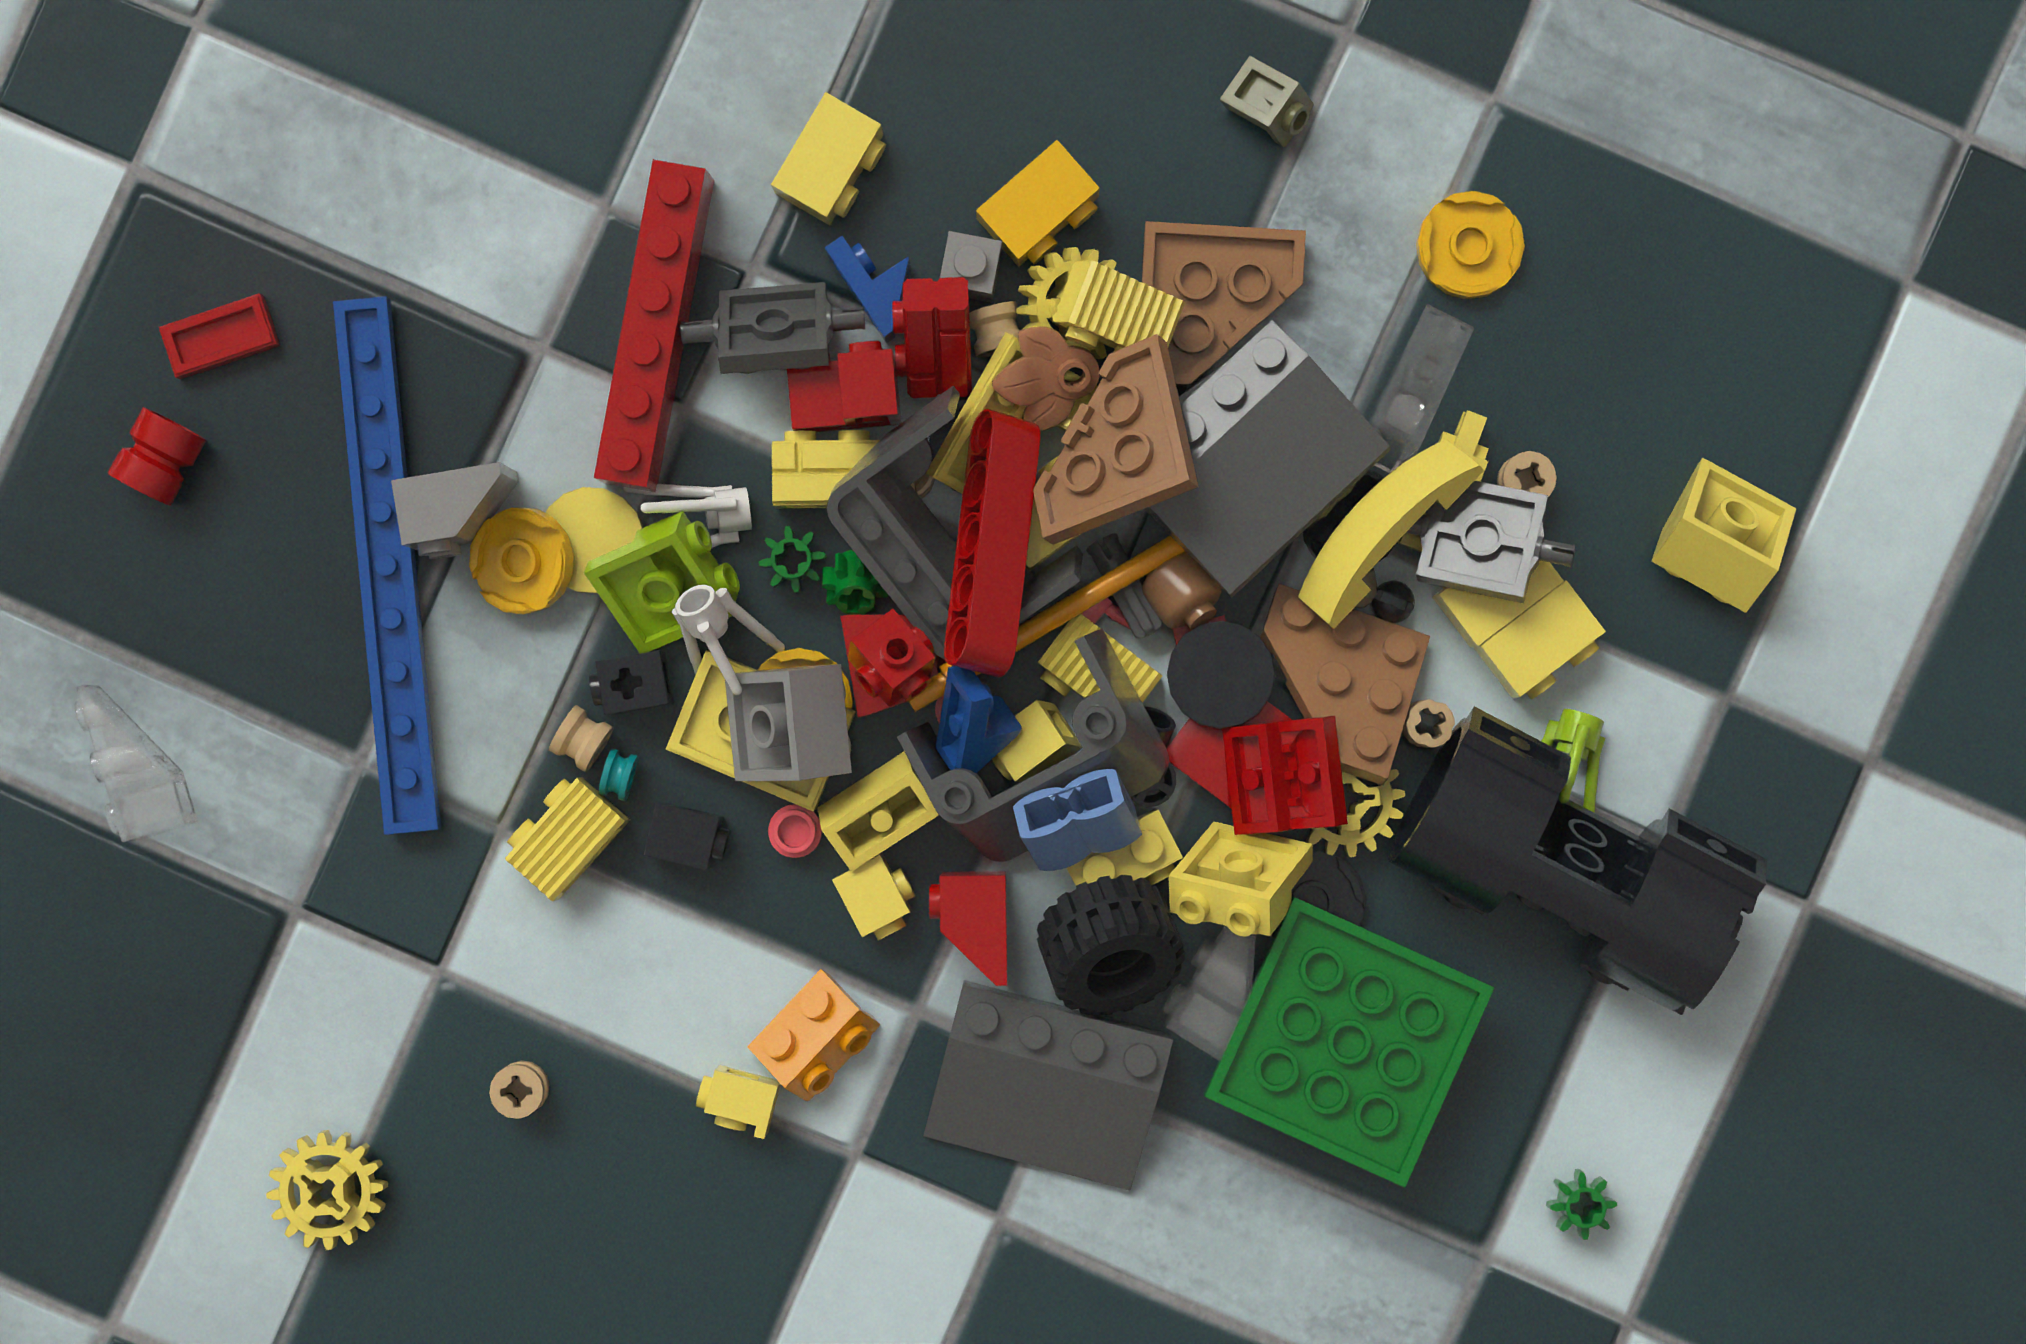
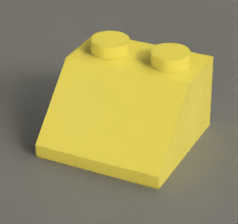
[1651,458,1796,613]

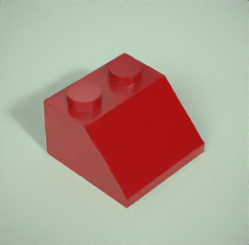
[929,871,1008,986]

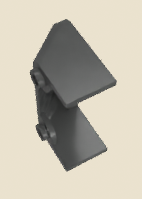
[827,386,1083,659]
[897,628,1169,862]

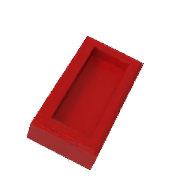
[159,293,281,380]

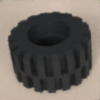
[1037,875,1185,1016]

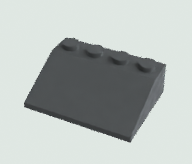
[1144,320,1391,598]
[923,980,1173,1191]

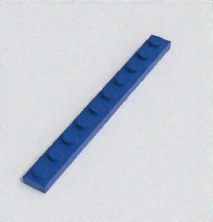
[333,296,441,835]

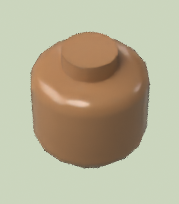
[1142,551,1222,630]

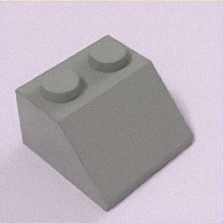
[391,462,518,559]
[725,664,852,781]

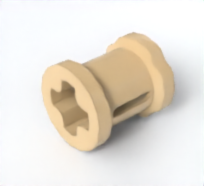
[1402,699,1455,748]

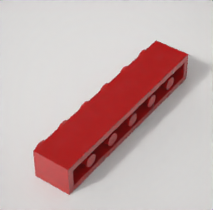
[594,159,714,492]

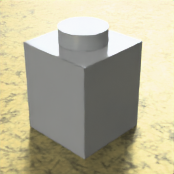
[940,231,1002,303]

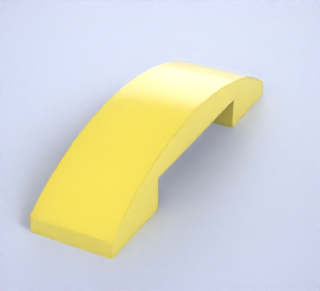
[1298,440,1484,629]

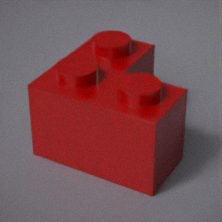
[787,341,902,433]

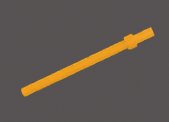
[908,536,1185,712]

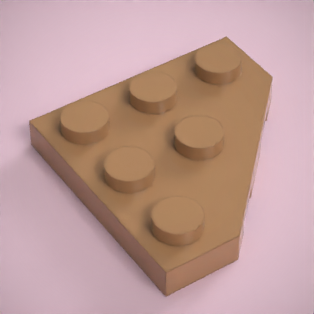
[1141,221,1306,387]
[1033,334,1199,545]
[1260,583,1430,785]

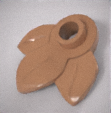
[992,326,1100,431]

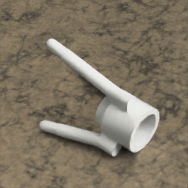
[623,484,752,548]
[672,585,785,695]

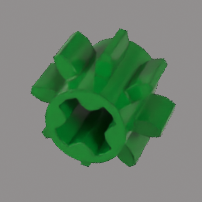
[759,526,827,594]
[822,550,888,615]
[1546,1169,1617,1240]

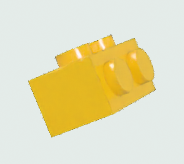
[976,140,1100,267]

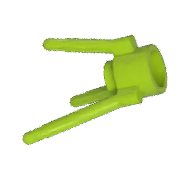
[1541,709,1606,813]

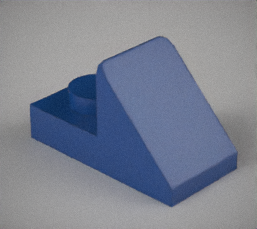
[824,236,911,343]
[935,666,1022,773]

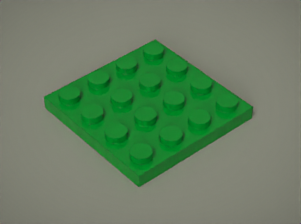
[1204,896,1495,1188]

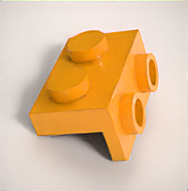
[747,969,880,1101]

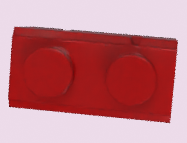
[892,277,972,398]

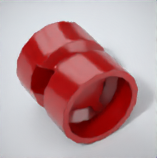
[107,407,207,506]

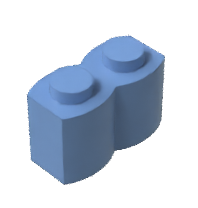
[1013,769,1142,871]

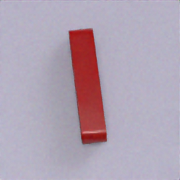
[944,409,1040,677]

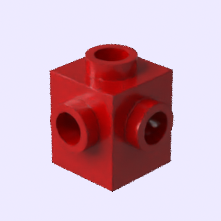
[848,609,935,707]

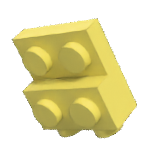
[1169,821,1313,937]

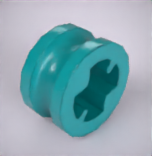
[599,749,639,801]

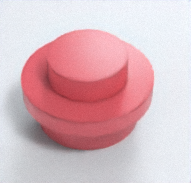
[768,804,822,858]

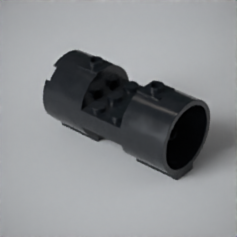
[1388,706,1767,1015]

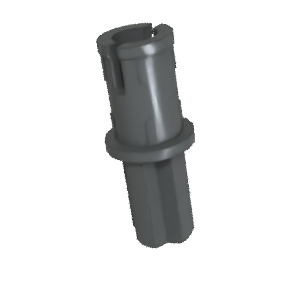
[1086,533,1163,639]

